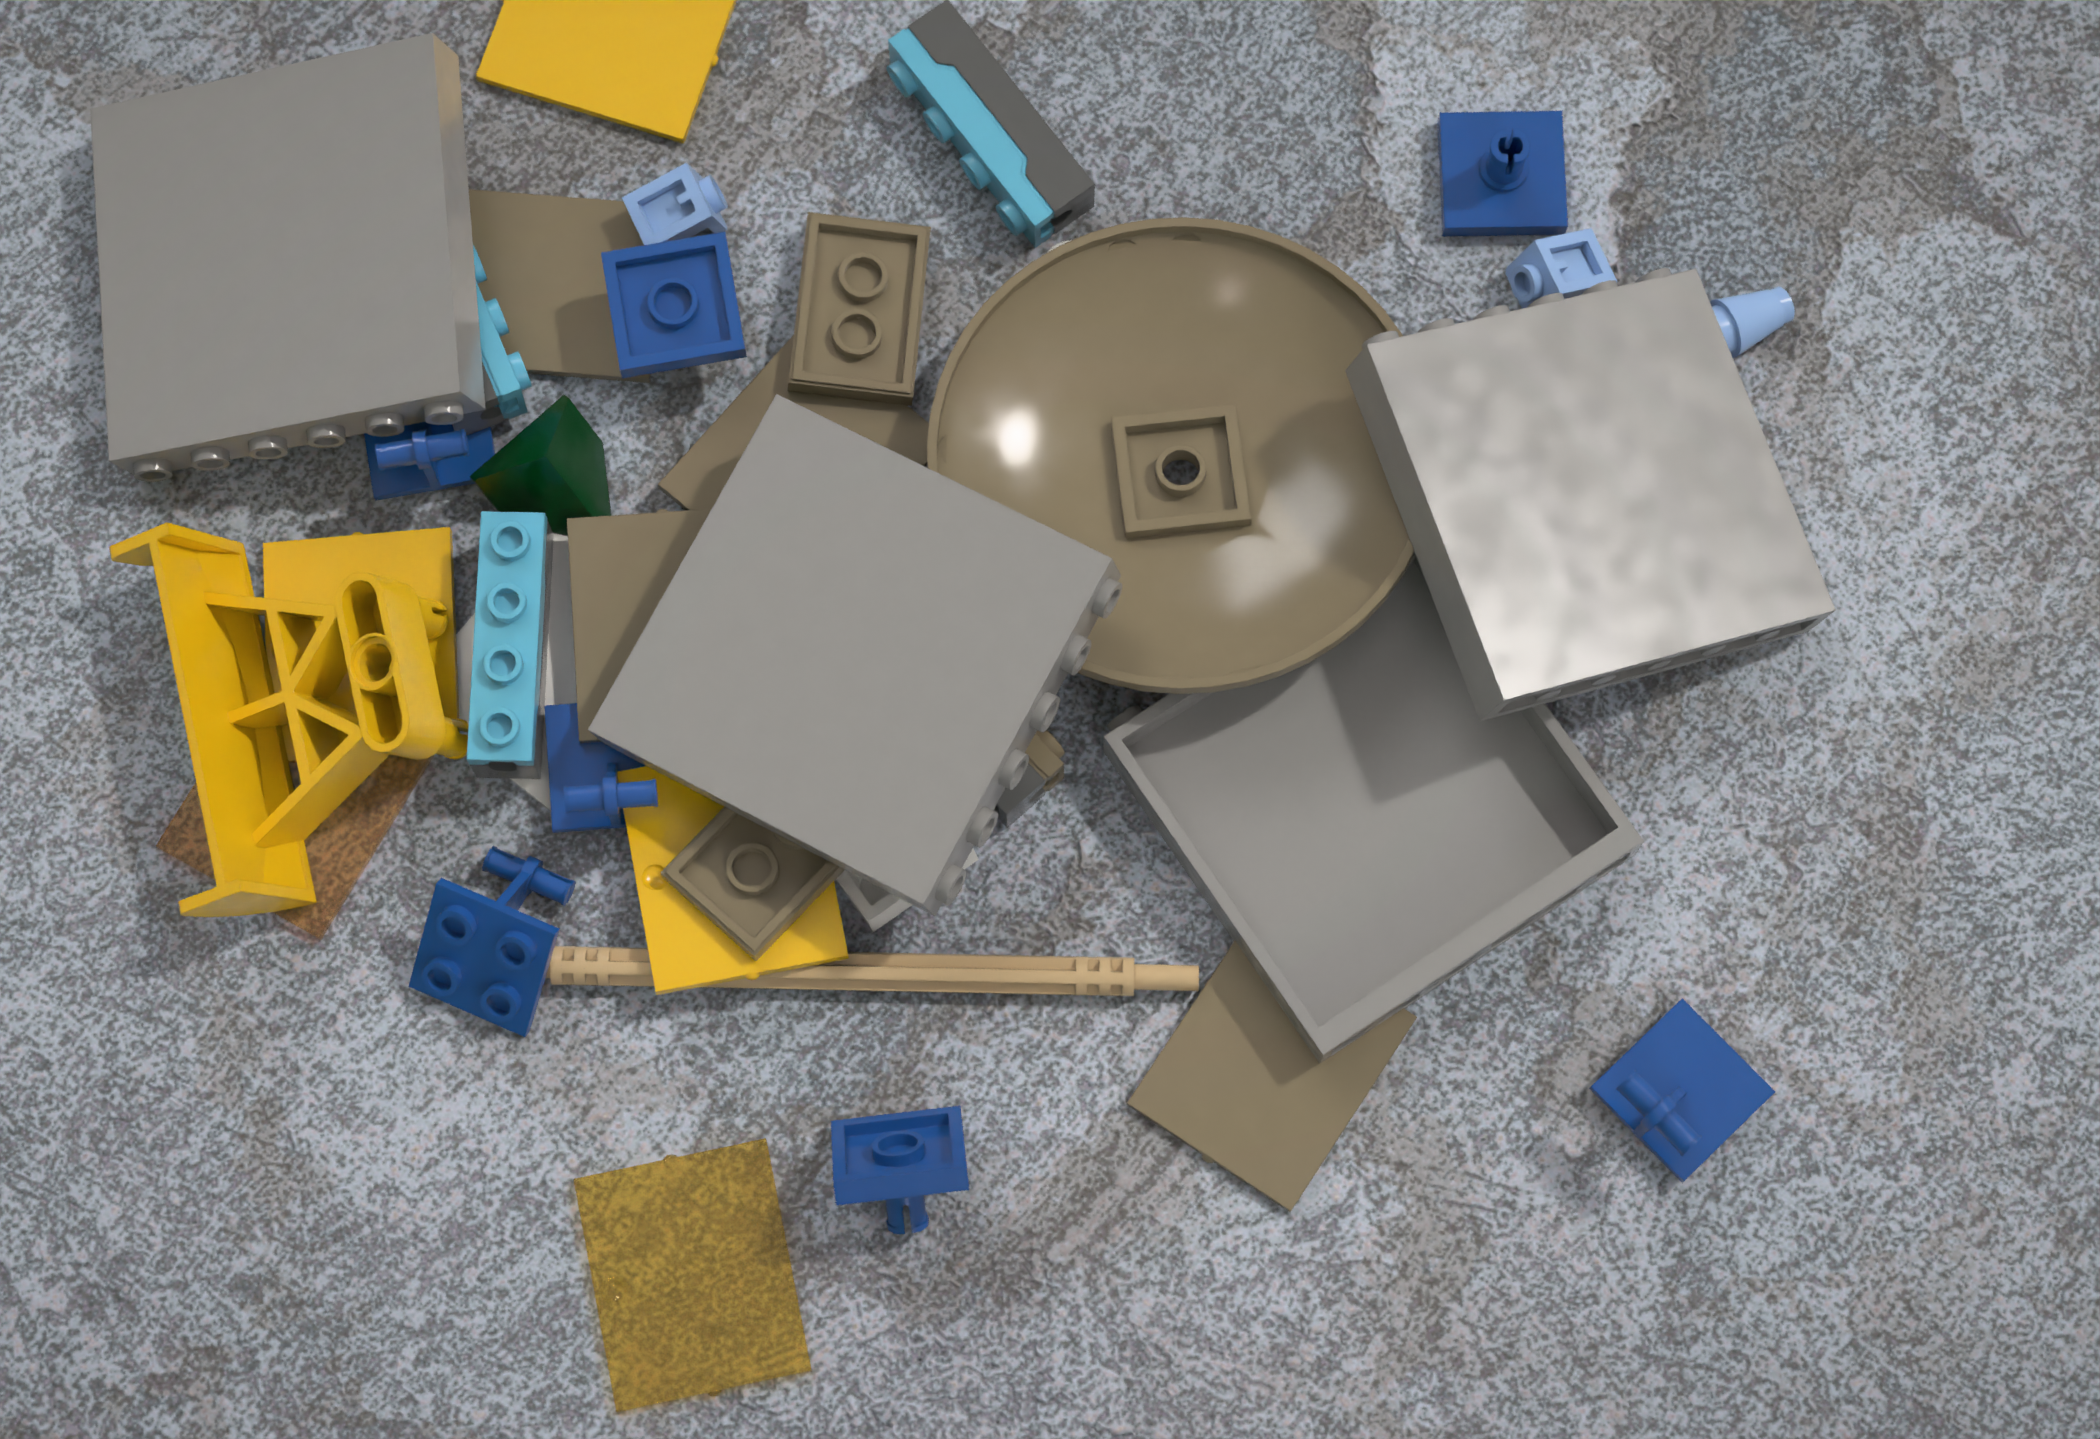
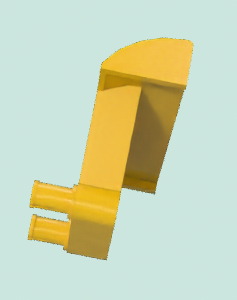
[109,522,469,917]

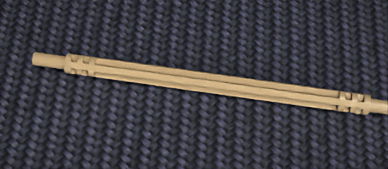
[546,946,1199,996]

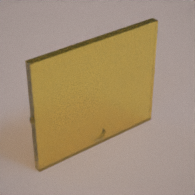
[574,1138,812,1413]

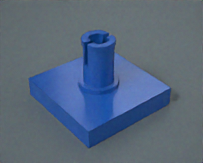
[1437,111,1568,237]
[601,232,747,378]
[831,1106,969,1234]

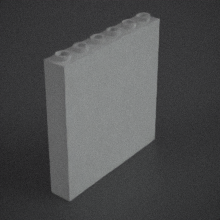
[90,33,486,482]
[1345,268,1836,721]
[588,394,1122,916]
[1103,554,1644,1064]

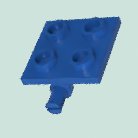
[364,421,496,501]
[544,703,658,833]
[408,846,576,1037]
[1589,998,1775,1183]

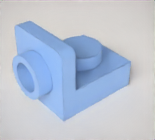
[622,162,728,245]
[1505,228,1618,309]

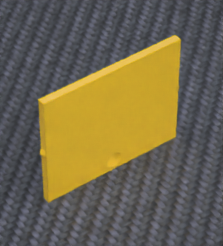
[476,0,737,144]
[263,527,460,764]
[617,766,849,995]

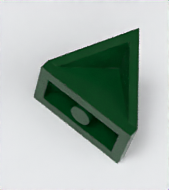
[469,395,611,536]

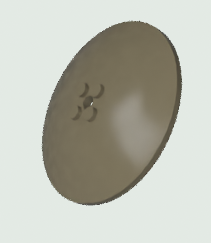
[927,217,1415,694]

